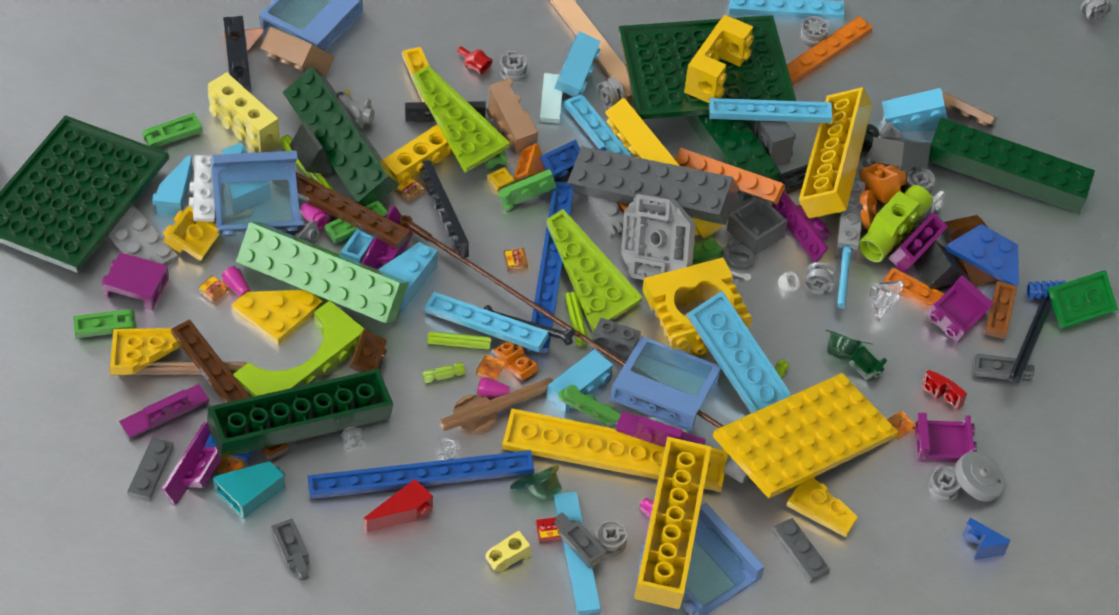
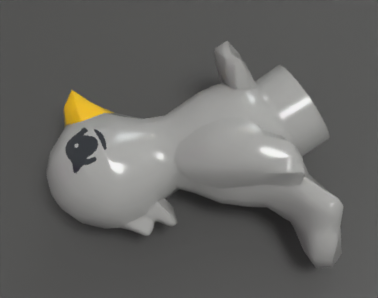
[336,90,375,130]

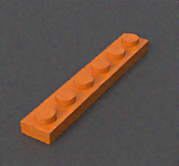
[787,16,873,86]
[675,148,785,204]

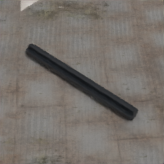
[1009,297,1052,384]

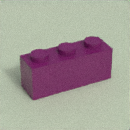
[888,212,948,272]

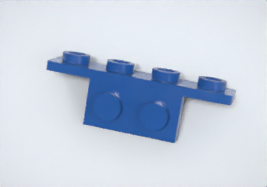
[540,139,607,179]

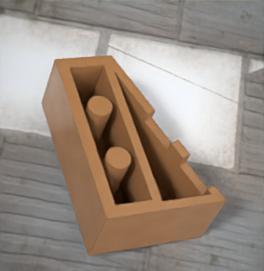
[261,27,335,77]
[486,78,538,153]

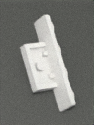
[189,155,215,222]

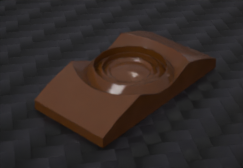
[942,215,1001,288]

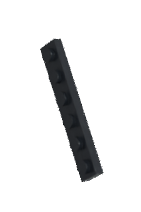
[420,160,469,259]

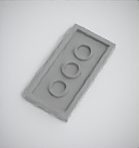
[106,205,178,266]

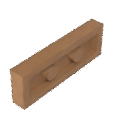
[942,92,998,126]

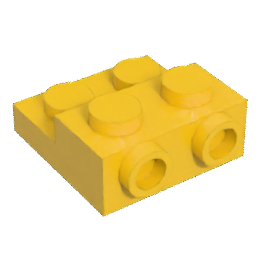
[163,206,220,261]

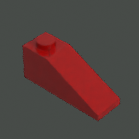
[364,479,433,533]

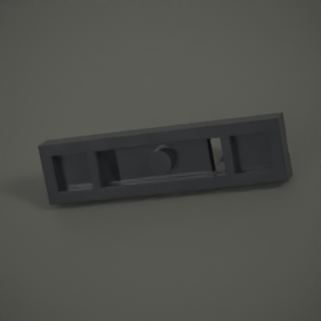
[223,16,251,90]

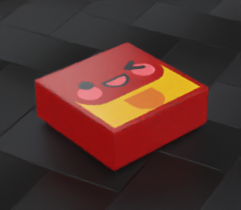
[535,517,562,543]

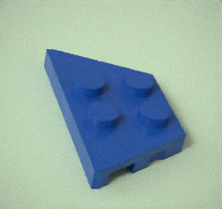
[945,224,1019,286]

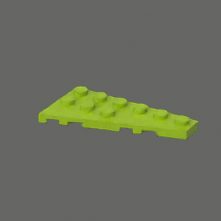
[412,65,510,173]
[546,209,643,332]

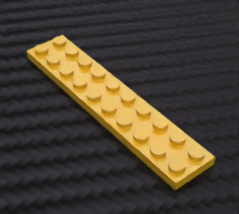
[502,408,728,492]

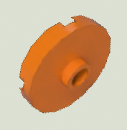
[859,190,879,230]

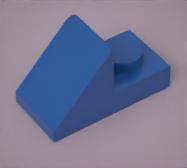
[962,518,1010,559]

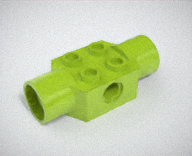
[859,185,933,262]

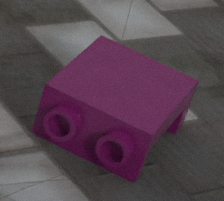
[101,252,169,311]
[925,275,994,343]
[914,413,977,463]

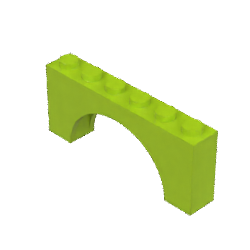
[233,300,365,397]

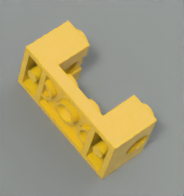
[684,14,754,103]

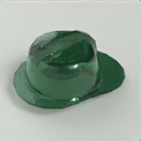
[825,330,874,360]
[510,465,562,499]

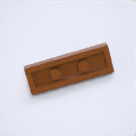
[984,281,1018,339]

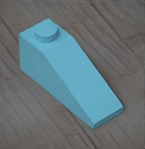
[153,155,193,216]

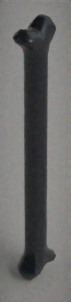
[483,305,575,346]

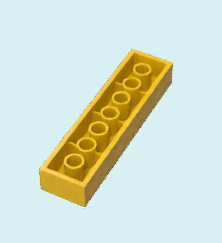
[799,87,872,218]
[605,98,724,239]
[634,437,711,609]

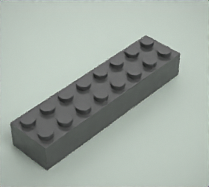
[567,146,739,225]

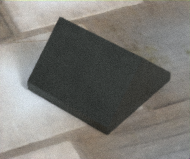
[289,122,334,174]
[914,241,969,289]

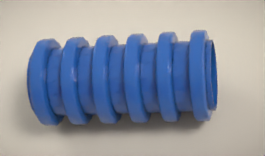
[1027,280,1066,300]

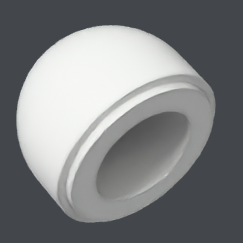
[778,271,800,292]

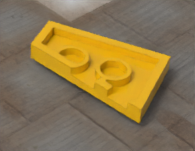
[787,477,858,537]

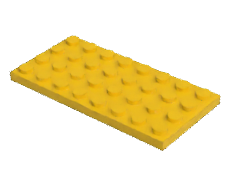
[712,373,899,499]

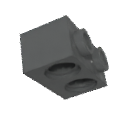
[592,318,641,361]

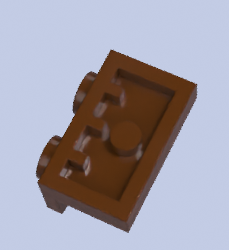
[349,329,387,373]

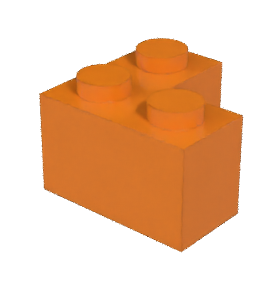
[858,163,907,204]

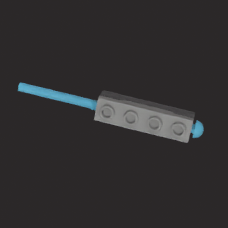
[835,178,865,308]

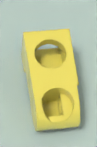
[485,530,532,573]

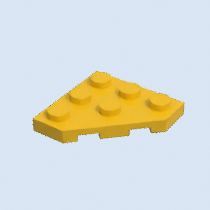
[231,290,323,344]
[110,328,179,376]

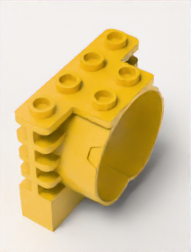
[643,257,752,356]

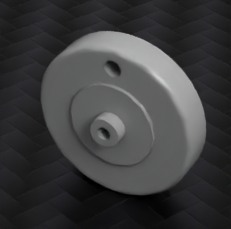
[955,451,1005,502]

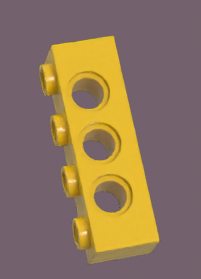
[383,124,453,184]

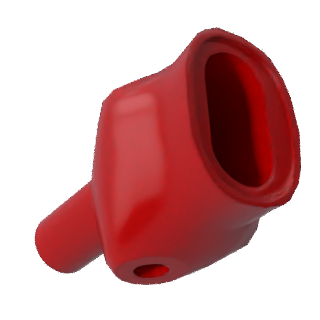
[457,46,493,75]

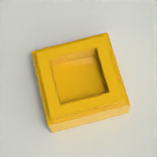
[487,167,516,192]

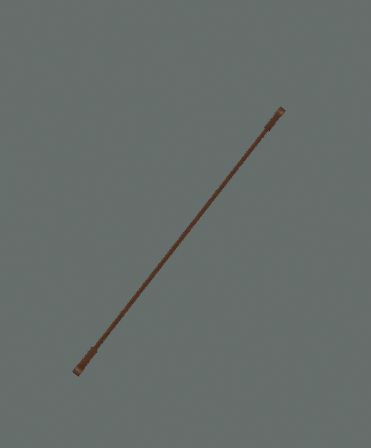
[399,215,724,428]

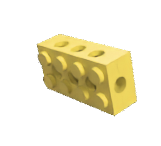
[207,72,280,153]

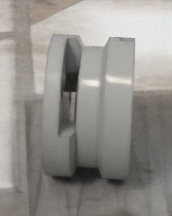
[1081,0,1112,23]
[800,16,829,46]
[500,50,528,82]
[597,77,625,109]
[904,167,935,194]
[804,262,836,294]
[928,466,961,502]
[595,520,627,557]

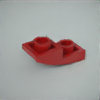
[922,370,967,410]

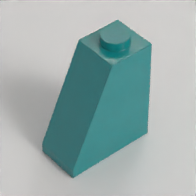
[213,461,285,519]

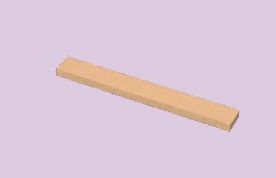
[549,0,633,101]

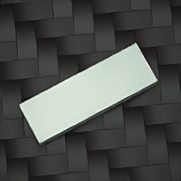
[539,73,562,124]

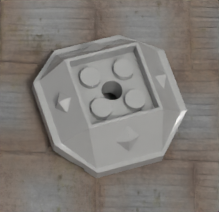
[621,194,696,280]

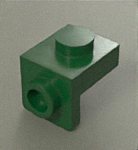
[848,346,888,380]

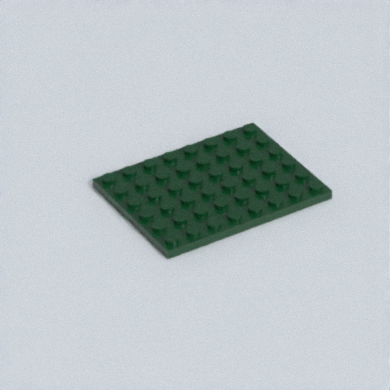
[618,15,796,120]
[0,115,169,273]

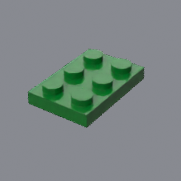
[1047,270,1118,328]

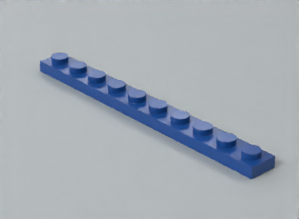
[527,182,574,353]
[307,450,534,499]

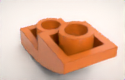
[493,341,539,381]

